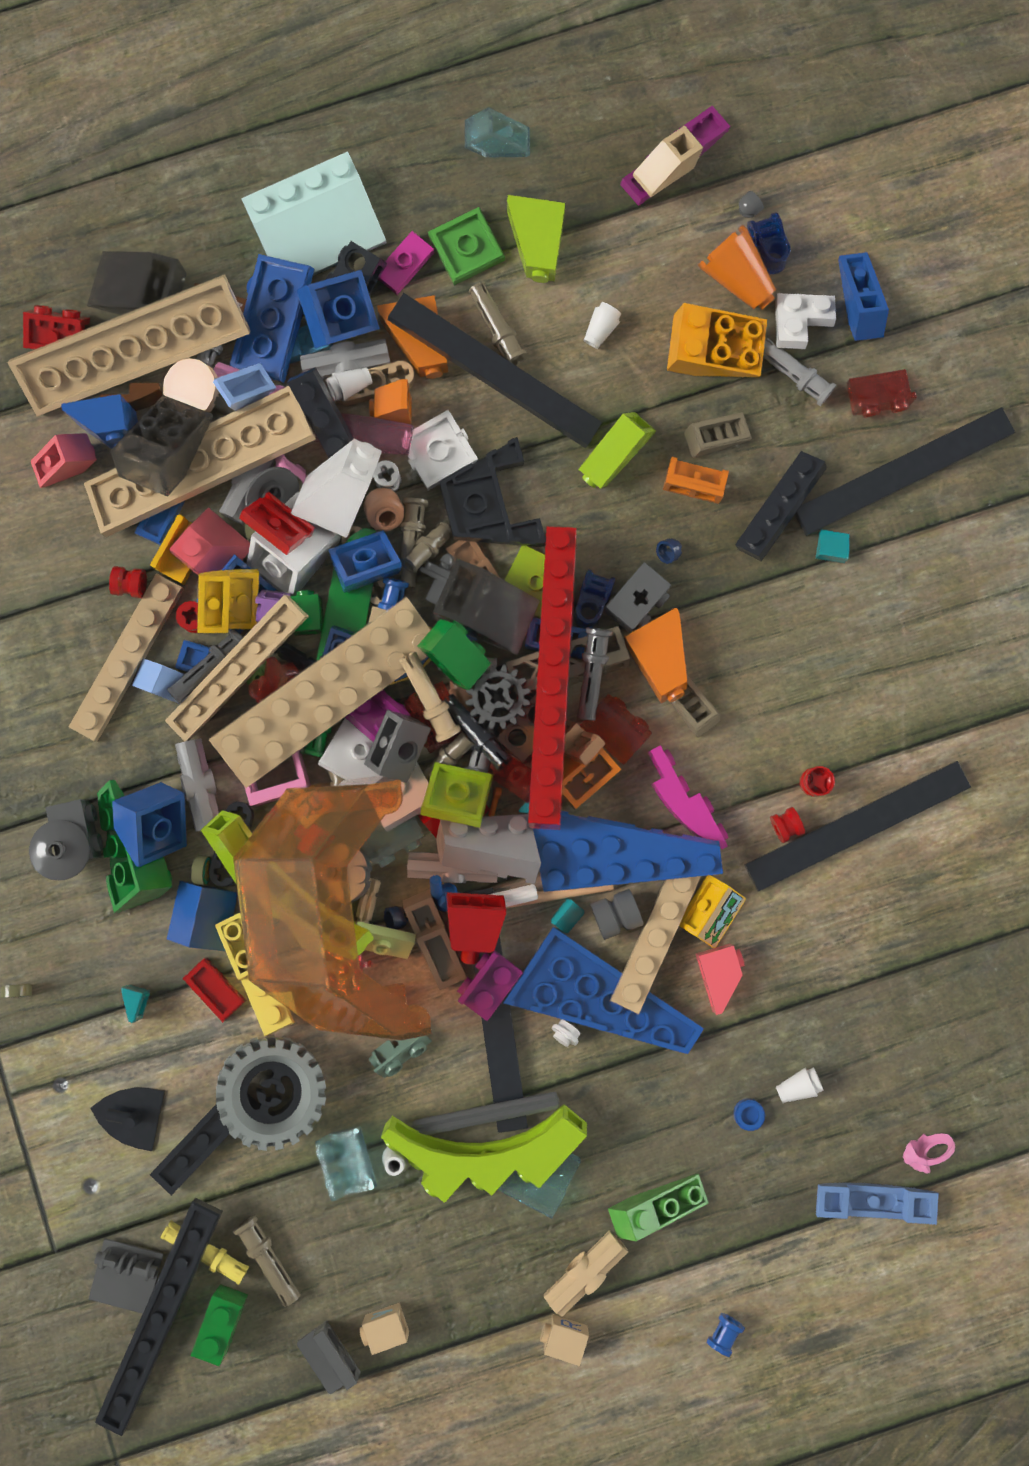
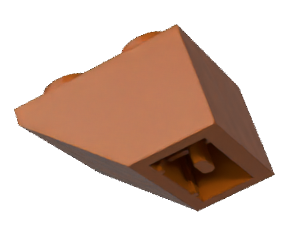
[562,727,622,810]

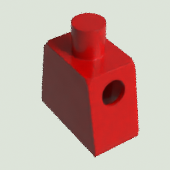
[446,892,507,964]

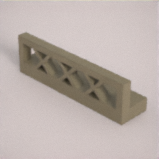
[505,626,630,702]

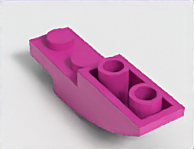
[648,745,729,849]

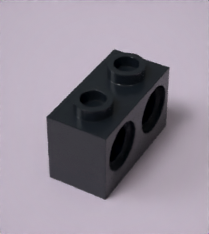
[325,241,387,296]

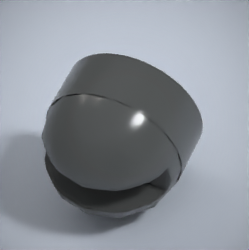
[739,191,764,218]

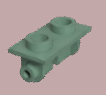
[369,1021,432,1078]

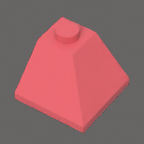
[170,507,250,576]

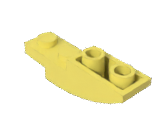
[215,912,295,1036]

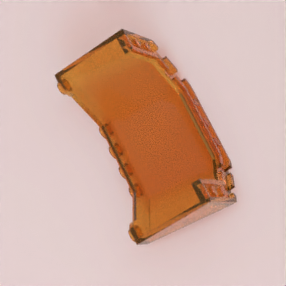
[233,776,432,1040]

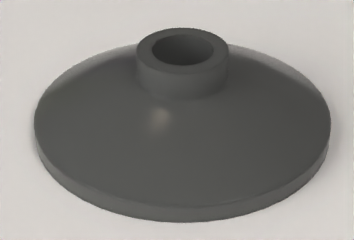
[245,467,299,507]
[29,820,90,881]

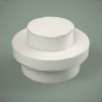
[552,1019,581,1047]

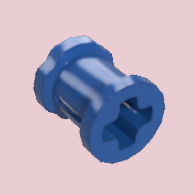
[378,578,409,610]
[707,1313,745,1357]

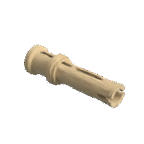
[399,651,461,742]

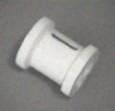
[373,460,402,492]

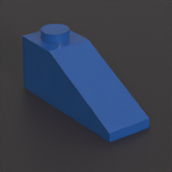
[838,252,889,341]

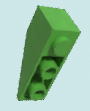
[608,1174,709,1242]

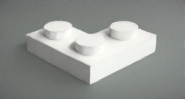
[775,293,836,349]

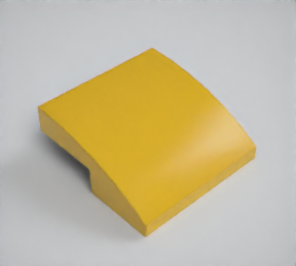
[197,569,259,633]

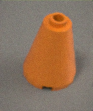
[698,224,776,310]

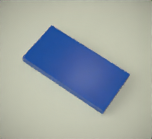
[229,254,315,383]

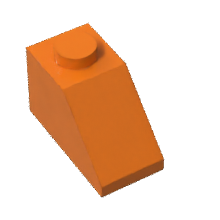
[369,379,412,426]

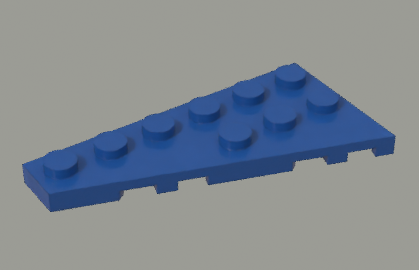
[533,811,723,892]
[503,927,704,1054]

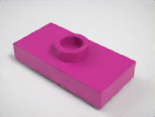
[379,231,434,295]

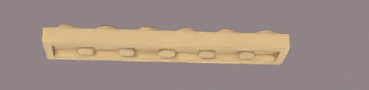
[69,573,184,742]
[165,595,309,741]
[610,876,701,1014]

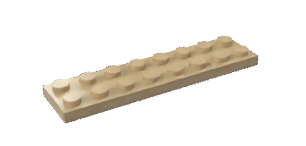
[7,274,251,416]
[84,386,316,537]
[209,597,430,788]

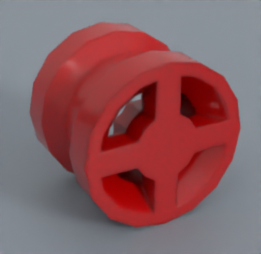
[176,601,198,634]
[770,807,805,843]

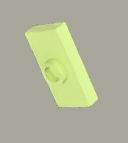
[356,921,416,959]

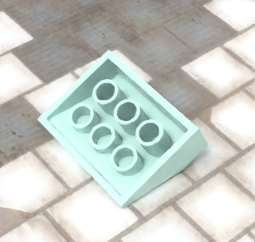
[241,152,387,276]

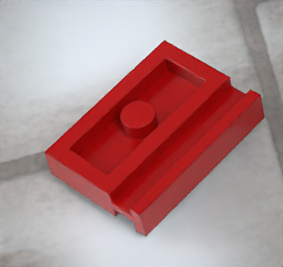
[239,492,315,555]

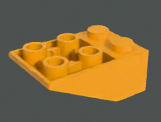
[667,303,767,377]

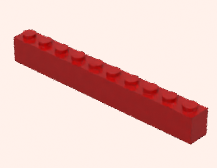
[528,526,577,830]

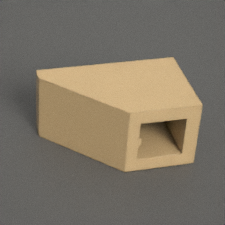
[633,126,703,197]

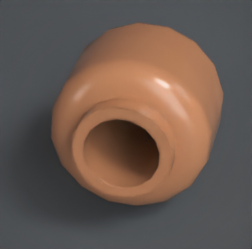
[363,487,404,532]

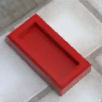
[182,957,247,1023]

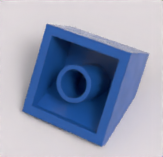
[297,270,380,349]
[61,394,142,453]
[112,782,187,867]

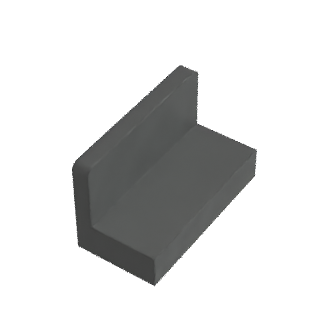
[297,1320,360,1394]

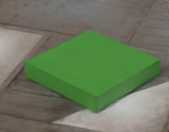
[428,207,505,285]

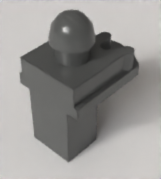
[418,554,456,606]

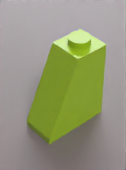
[507,195,565,283]
[578,412,656,489]

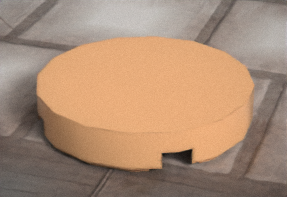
[163,358,220,419]

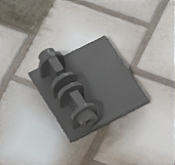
[88,1238,164,1314]

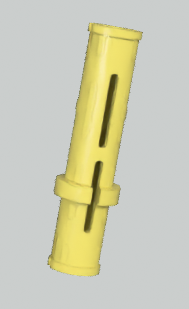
[161,1220,249,1285]

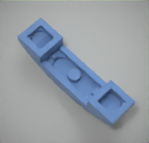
[816,1183,939,1225]

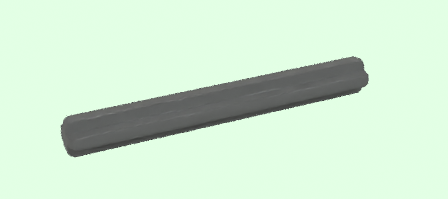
[412,1092,559,1135]

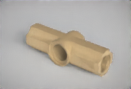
[544,1230,628,1317]

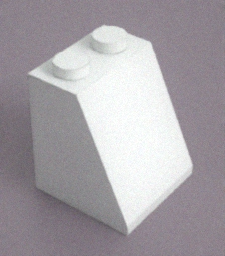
[291,439,382,538]
[247,492,341,596]

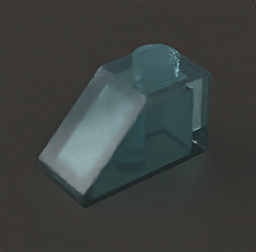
[465,107,530,157]

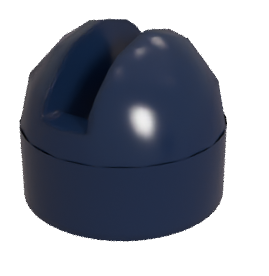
[656,538,682,564]
[384,906,408,930]

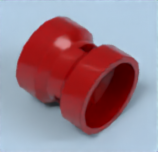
[109,566,147,598]
[799,766,835,797]

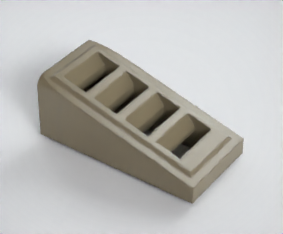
[684,412,752,458]
[670,675,721,738]

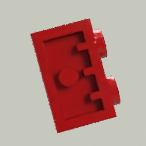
[23,305,90,349]

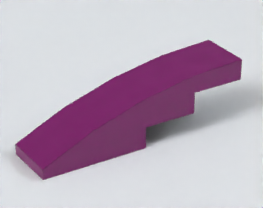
[620,106,731,206]

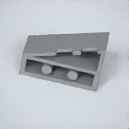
[436,814,541,884]

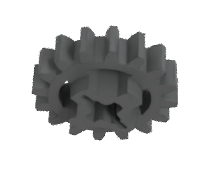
[466,665,531,730]

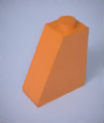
[377,295,448,379]
[625,608,687,704]

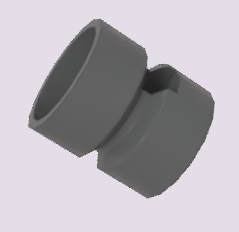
[590,889,643,940]

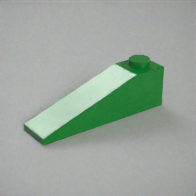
[97,780,172,913]

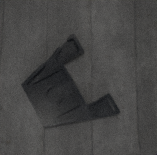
[440,437,546,547]

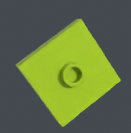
[497,546,545,619]
[420,762,494,828]

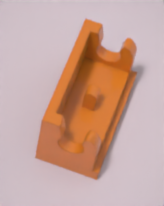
[663,457,729,504]

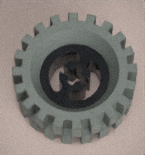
[216,1035,326,1151]

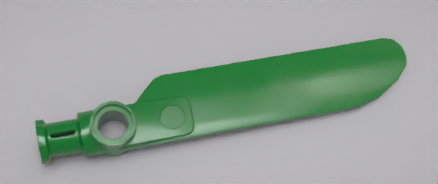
[300,528,376,757]

